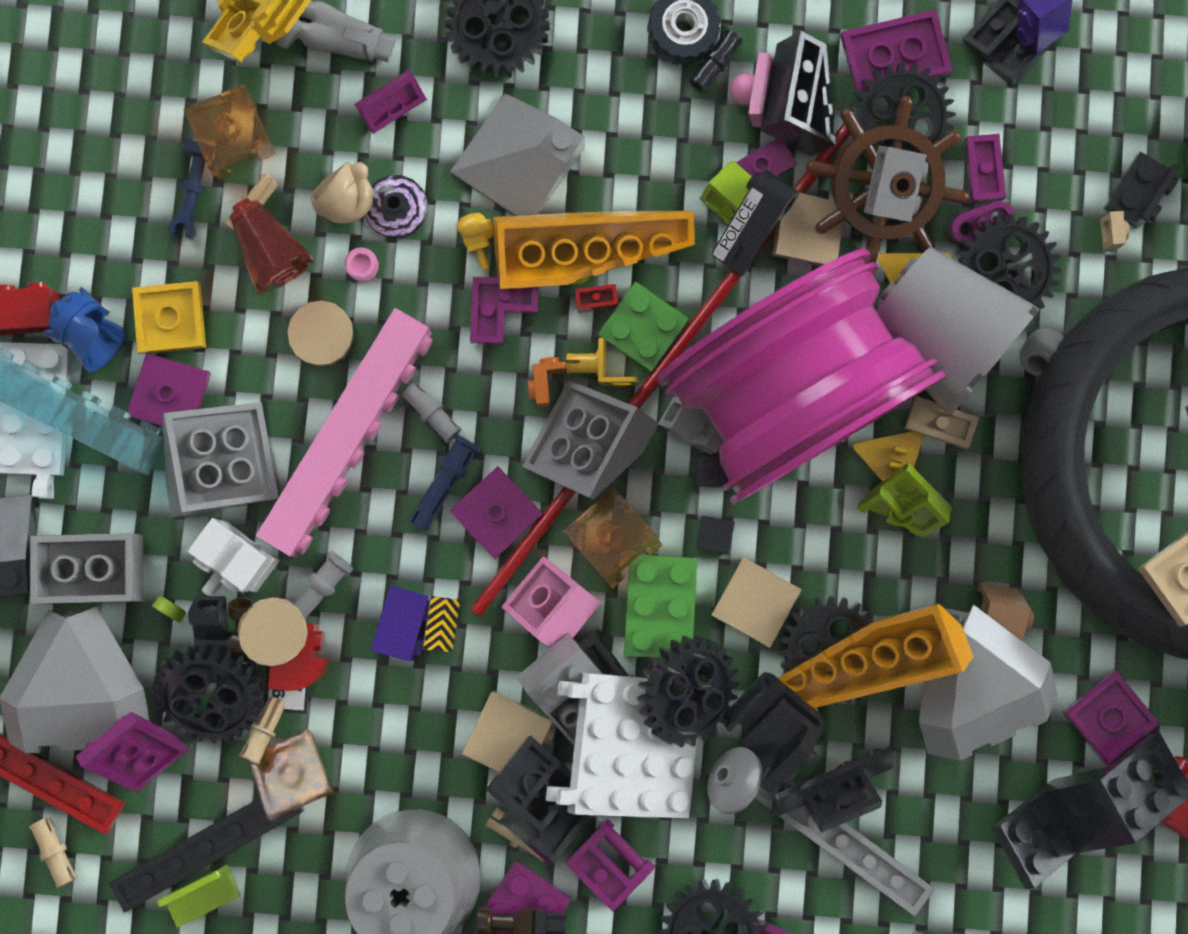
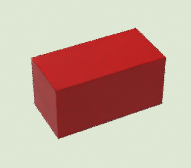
[575,284,618,313]

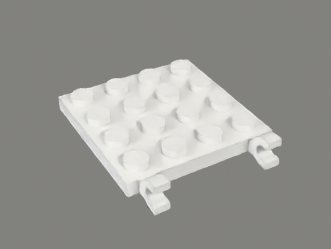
[0,342,72,499]
[546,672,697,818]

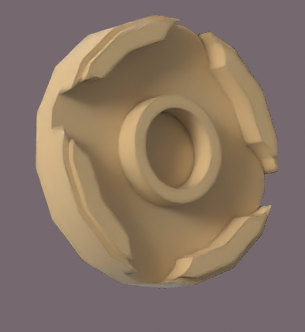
[287,300,355,367]
[237,597,308,666]

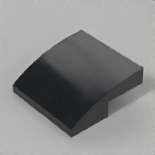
[963,0,1055,86]

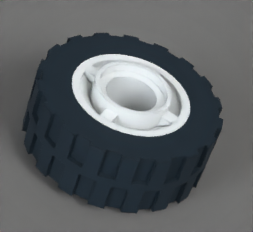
[647,0,721,65]

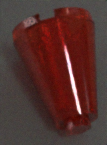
[230,198,315,295]

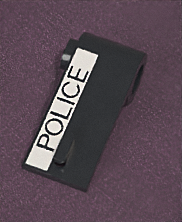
[711,170,799,276]

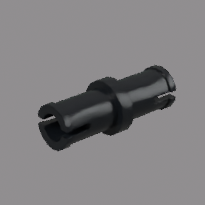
[689,29,742,93]

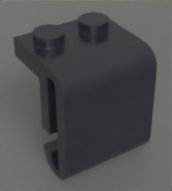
[723,672,825,794]

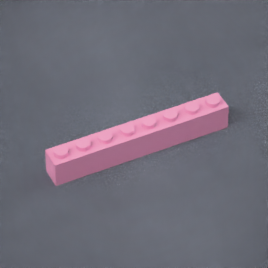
[256,308,433,557]

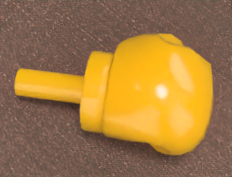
[457,213,494,271]

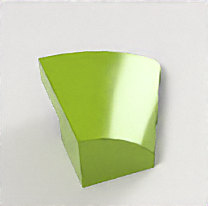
[857,462,952,538]

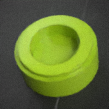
[152,595,187,623]

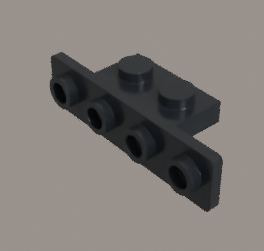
[771,746,896,833]

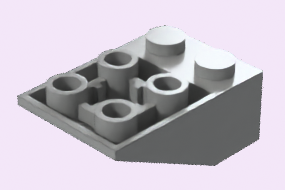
[517,633,603,746]

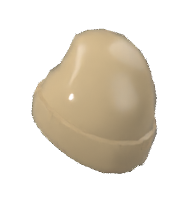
[310,162,373,224]

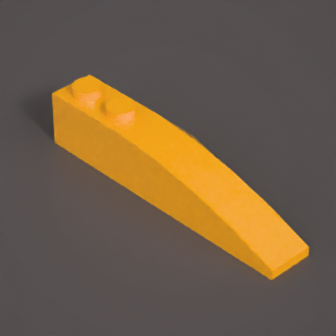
[493,211,695,289]
[778,604,974,708]

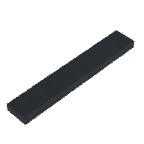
[109,784,305,913]

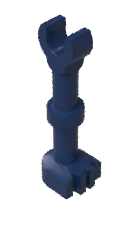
[168,139,216,240]

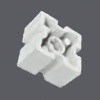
[187,518,280,596]

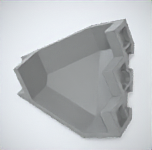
[919,605,1057,761]
[0,607,149,754]

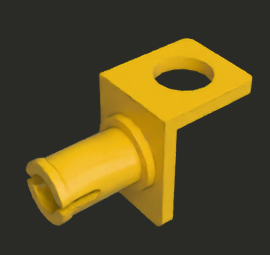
[566,338,639,387]

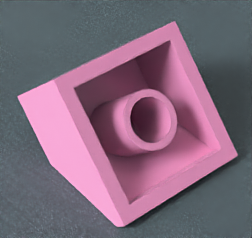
[502,556,601,648]

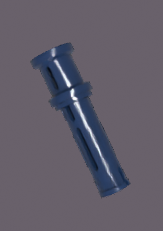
[409,433,482,531]

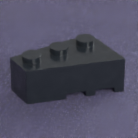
[760,30,836,156]

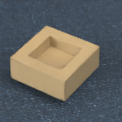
[1100,211,1129,251]

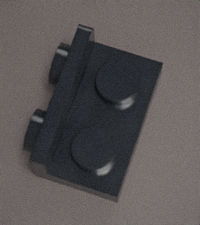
[1103,151,1180,229]

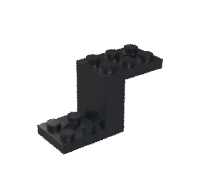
[991,732,1188,890]

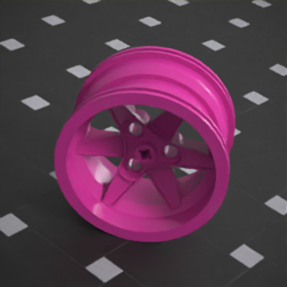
[657,248,946,505]

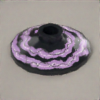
[365,175,428,238]

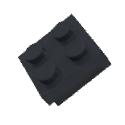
[485,735,590,866]

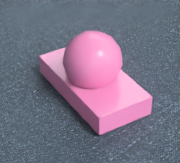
[730,52,773,127]

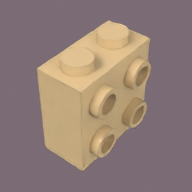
[462,690,556,772]

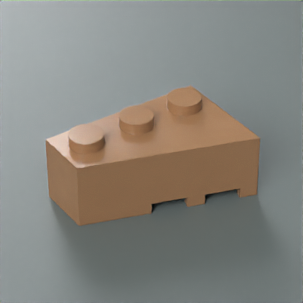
[977,582,1034,641]

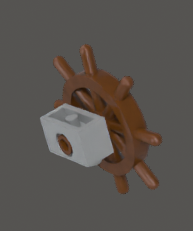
[806,96,969,264]

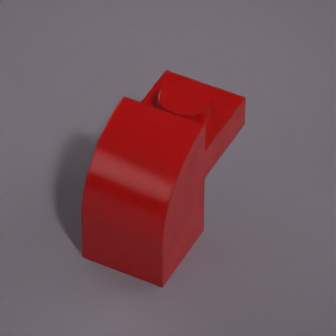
[268,623,330,691]

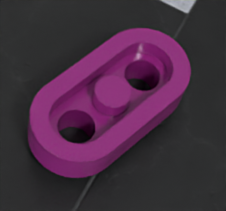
[949,201,1015,245]

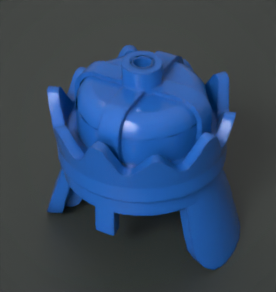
[43,287,127,372]

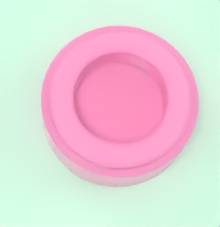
[345,247,379,282]

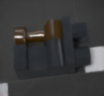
[188,596,260,683]
[477,905,566,934]

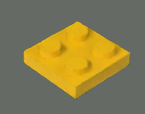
[132,281,206,355]

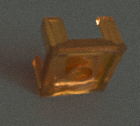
[183,84,277,179]
[563,487,663,589]

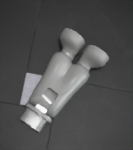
[277,1,396,63]

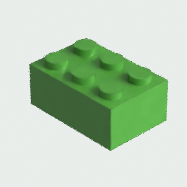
[623,554,698,658]

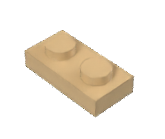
[903,396,979,450]

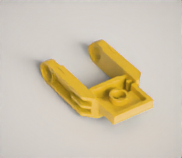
[202,0,312,62]

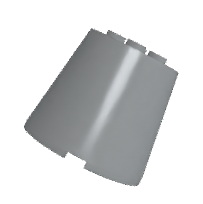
[874,247,1039,416]
[345,809,481,934]

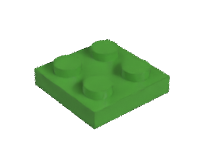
[598,281,689,373]

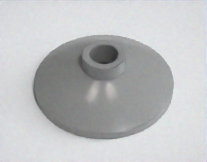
[707,747,762,814]

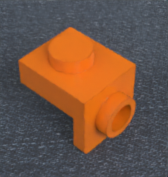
[528,357,567,408]

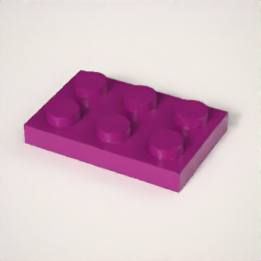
[840,9,953,92]
[76,712,189,793]

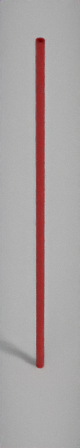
[470,123,850,617]

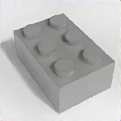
[30,533,143,604]

